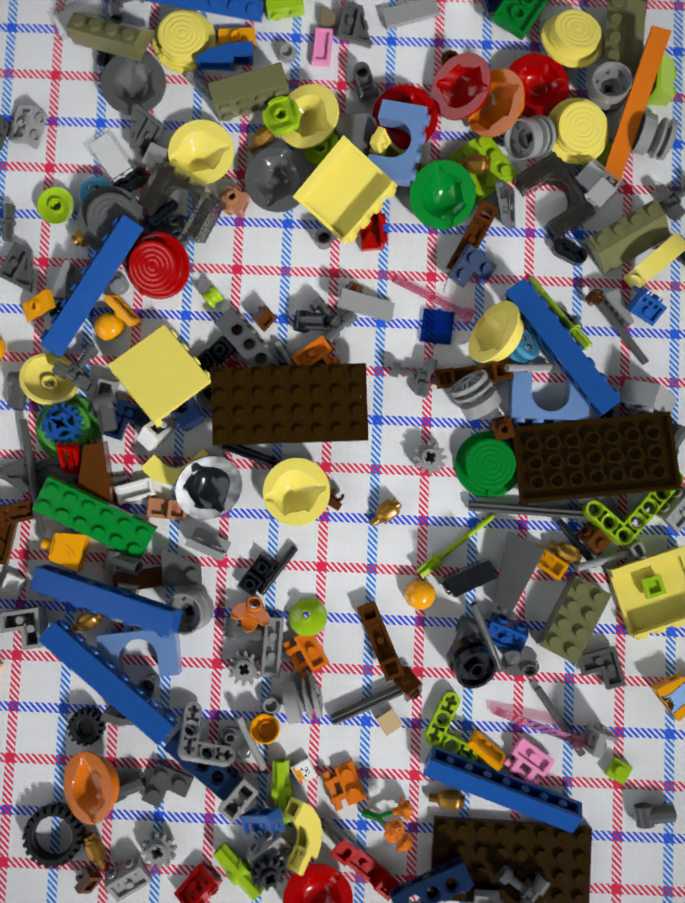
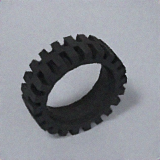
[22,803,86,868]

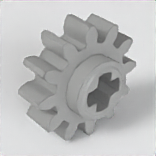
[412,441,447,475]
[227,650,261,686]
[140,830,177,870]

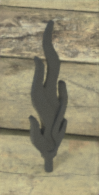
[0,457,130,492]

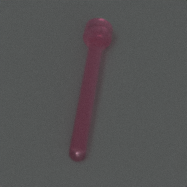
[391,275,475,324]
[490,706,585,750]

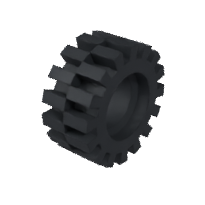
[67,707,106,746]

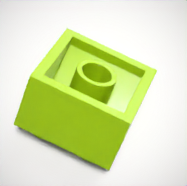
[646,52,677,106]

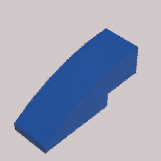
[196,41,254,71]

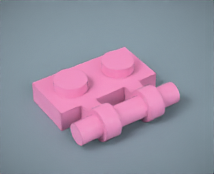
[503,736,555,785]

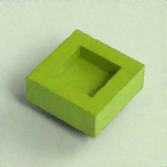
[640,574,667,599]
[604,756,633,785]

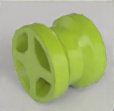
[200,285,224,309]

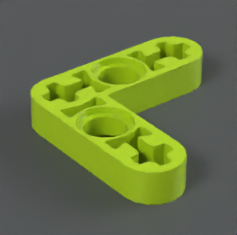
[425,690,478,761]

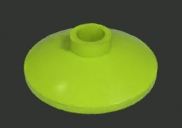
[304,132,339,165]
[37,187,75,224]
[289,598,327,636]

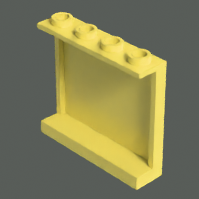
[293,135,398,245]
[108,325,211,428]
[606,545,685,640]

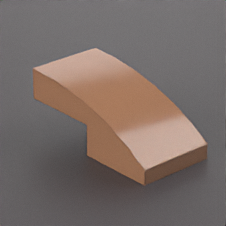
[146,497,187,521]

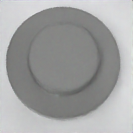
[278,43,296,63]
[110,276,129,295]
[262,694,281,715]

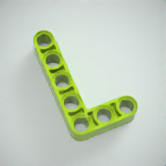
[581,471,683,546]

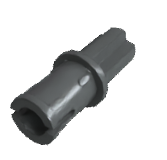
[1,203,16,242]

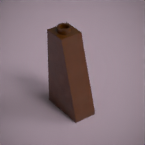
[78,438,117,506]

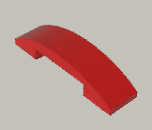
[330,838,400,901]

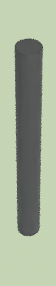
[597,301,649,365]
[470,602,504,673]
[534,686,586,757]

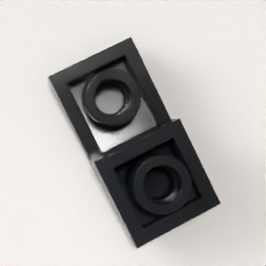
[197,336,236,373]
[238,552,277,596]

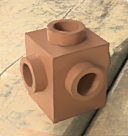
[219,185,250,218]

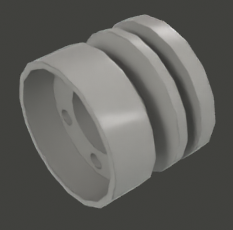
[586,61,633,115]
[630,112,678,161]
[504,115,556,161]
[450,370,502,420]
[166,588,214,636]
[281,675,323,724]

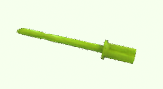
[528,276,593,351]
[416,513,496,579]

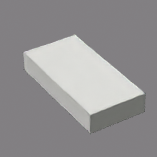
[114,477,157,505]

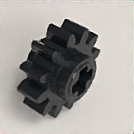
[250,854,286,891]

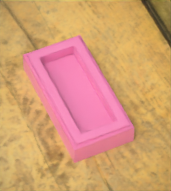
[311,27,334,67]

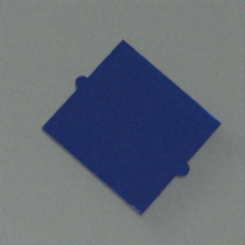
[420,309,455,345]

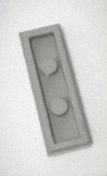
[381,0,440,30]
[337,288,395,322]
[260,617,284,678]

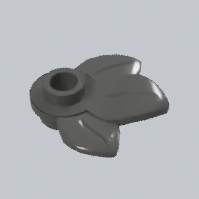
[504,646,539,677]
[220,726,251,760]

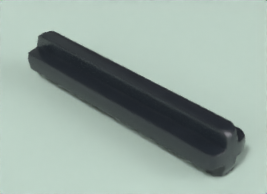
[222,445,277,468]

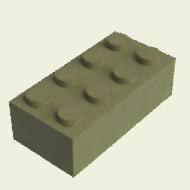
[208,62,289,122]
[536,574,612,665]

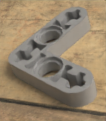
[177,701,236,767]

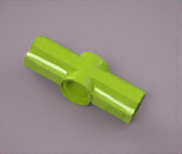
[271,758,293,824]
[212,841,265,901]

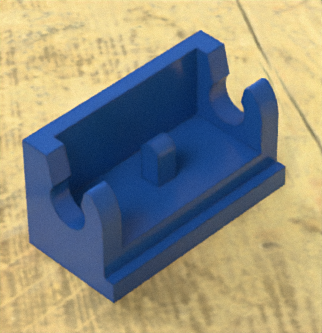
[239,808,286,834]

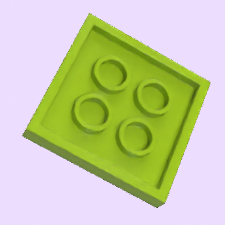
[443,135,519,208]

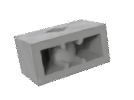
[218,772,261,824]

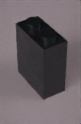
[441,558,498,598]

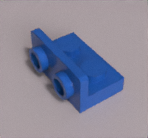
[625,285,667,326]
[483,612,529,651]

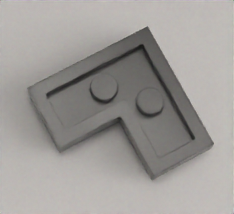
[578,646,626,690]
[141,761,194,808]

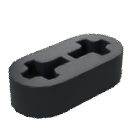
[113,166,148,193]
[552,238,587,266]

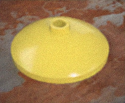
[19,353,78,405]

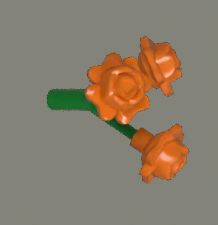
[362,796,413,853]

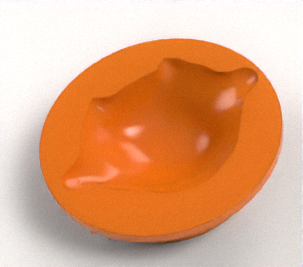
[467,68,525,138]
[64,751,119,825]

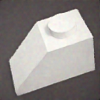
[137,412,178,452]

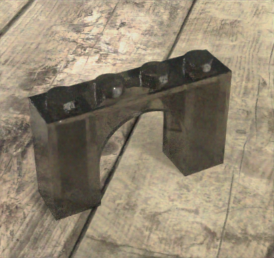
[513,152,596,243]
[137,162,226,244]

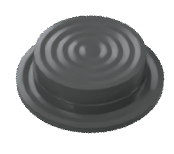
[101,53,167,115]
[245,147,310,212]
[78,186,146,250]

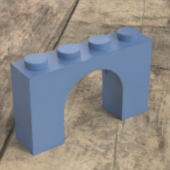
[368,99,431,187]
[508,371,589,424]
[96,626,182,677]

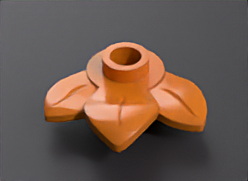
[230,596,270,633]

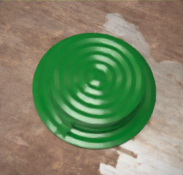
[409,160,476,229]
[455,431,517,498]

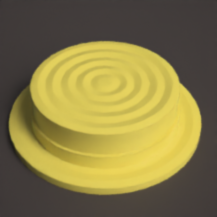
[541,9,604,68]
[152,10,217,73]
[278,84,340,149]
[548,98,609,165]
[168,120,234,184]
[468,301,523,363]
[263,458,330,526]

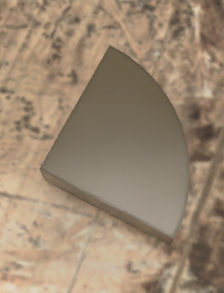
[320,7,339,28]

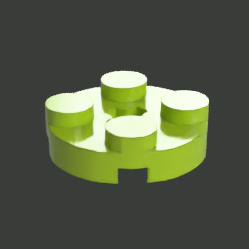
[262,96,301,136]

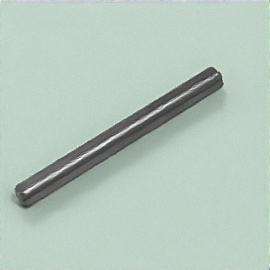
[468,501,583,519]

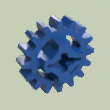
[40,403,85,445]

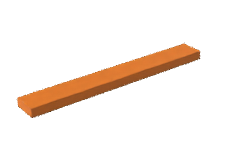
[604,26,671,181]

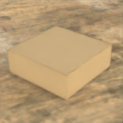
[376,708,403,736]

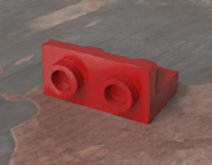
[360,211,388,252]
[174,862,223,903]

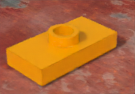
[218,27,256,48]
[22,289,56,322]
[103,294,142,327]
[536,543,570,581]
[467,729,506,771]

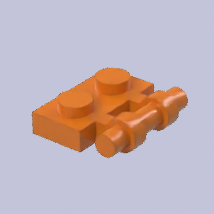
[291,335,341,365]
[282,634,330,678]
[322,759,367,811]

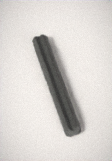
[331,685,403,725]

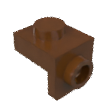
[488,416,515,441]
[576,523,611,556]
[392,666,422,702]

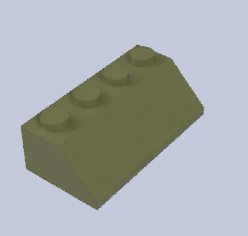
[604,0,646,76]
[66,12,155,62]
[585,198,670,275]

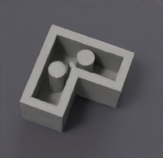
[575,158,622,207]
[619,379,677,413]
[0,605,48,650]

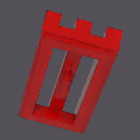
[56,442,81,475]

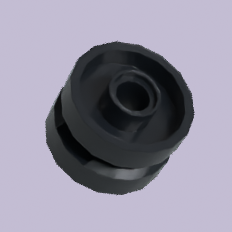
[446,636,497,689]

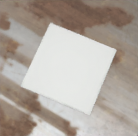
[444,278,469,298]

